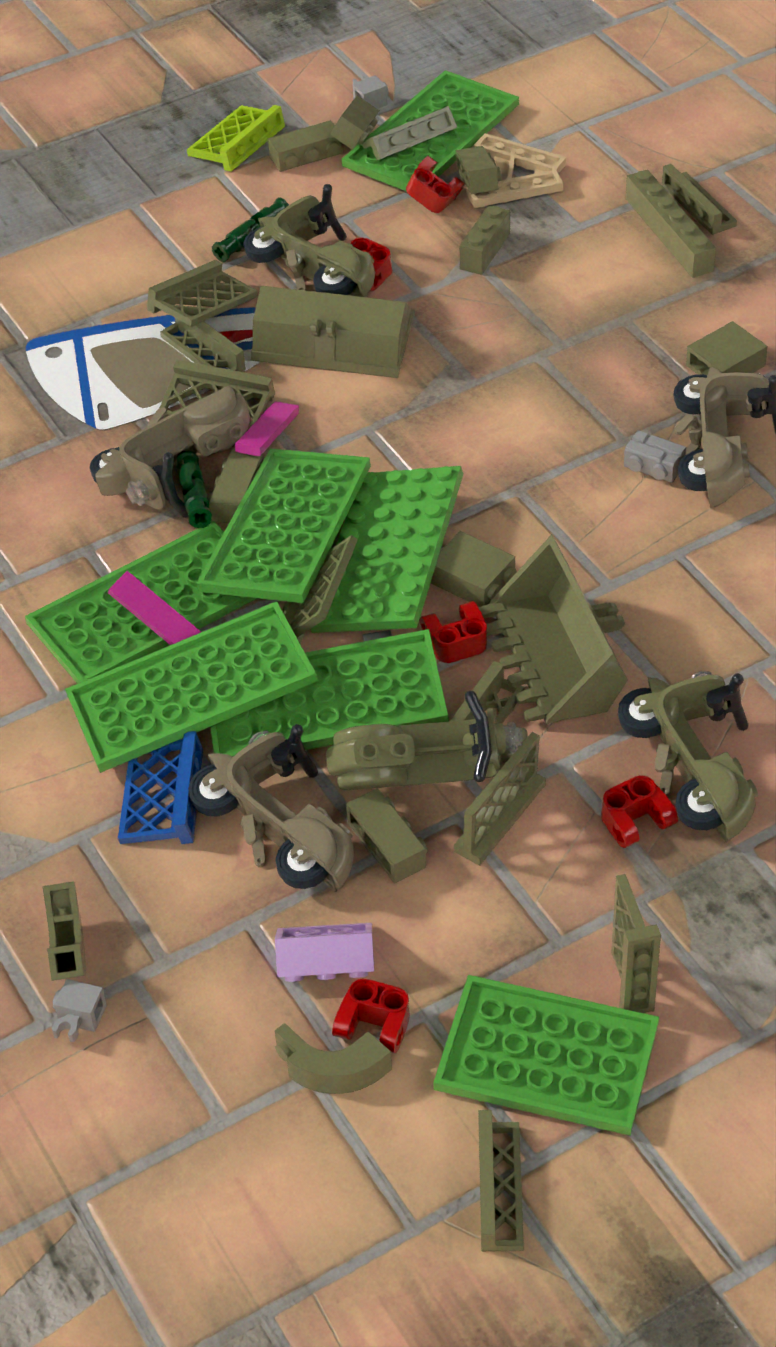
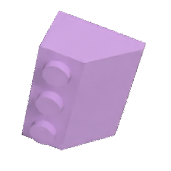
[275,923,374,982]

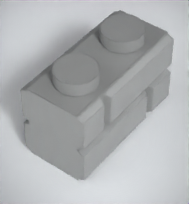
[624,430,687,483]

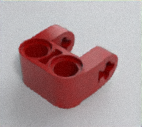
[406,155,465,213]
[350,237,392,291]
[419,601,487,663]
[601,775,678,848]
[332,978,410,1053]

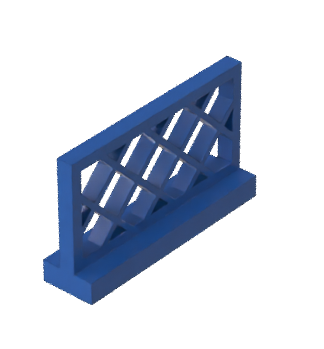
[118,731,203,844]

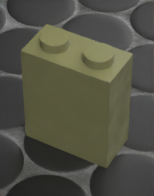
[686,321,768,375]
[431,531,517,607]

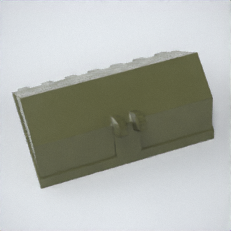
[251,286,415,378]
[479,534,628,724]

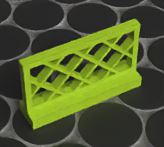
[187,105,285,171]

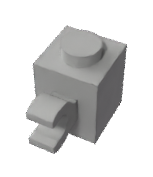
[353,75,389,109]
[52,979,107,1042]

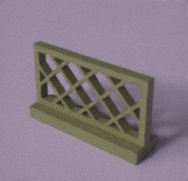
[147,260,258,327]
[159,360,275,429]
[282,535,358,644]
[454,732,546,866]
[611,874,661,1013]

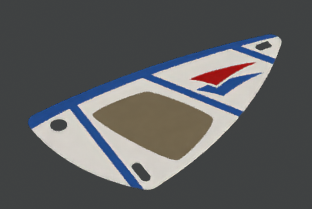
[26,307,260,430]

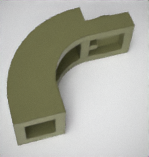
[42,881,86,981]
[275,1023,392,1094]

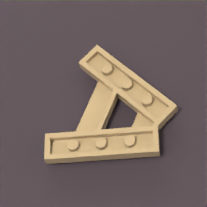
[467,133,566,208]

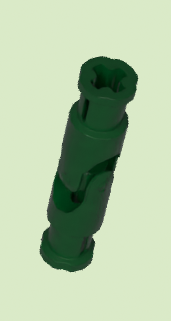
[212,197,289,262]
[176,451,212,528]

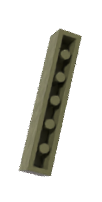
[626,169,716,278]

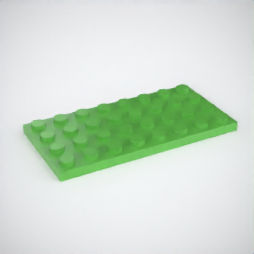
[342,70,519,192]
[196,449,371,603]
[310,466,464,633]
[25,521,257,684]
[65,601,318,773]
[210,629,449,757]

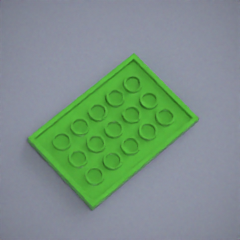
[433,975,659,1136]

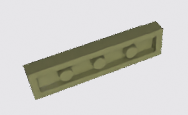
[362,106,457,161]
[662,164,737,235]
[160,314,246,372]
[449,661,525,723]
[478,1110,524,1251]

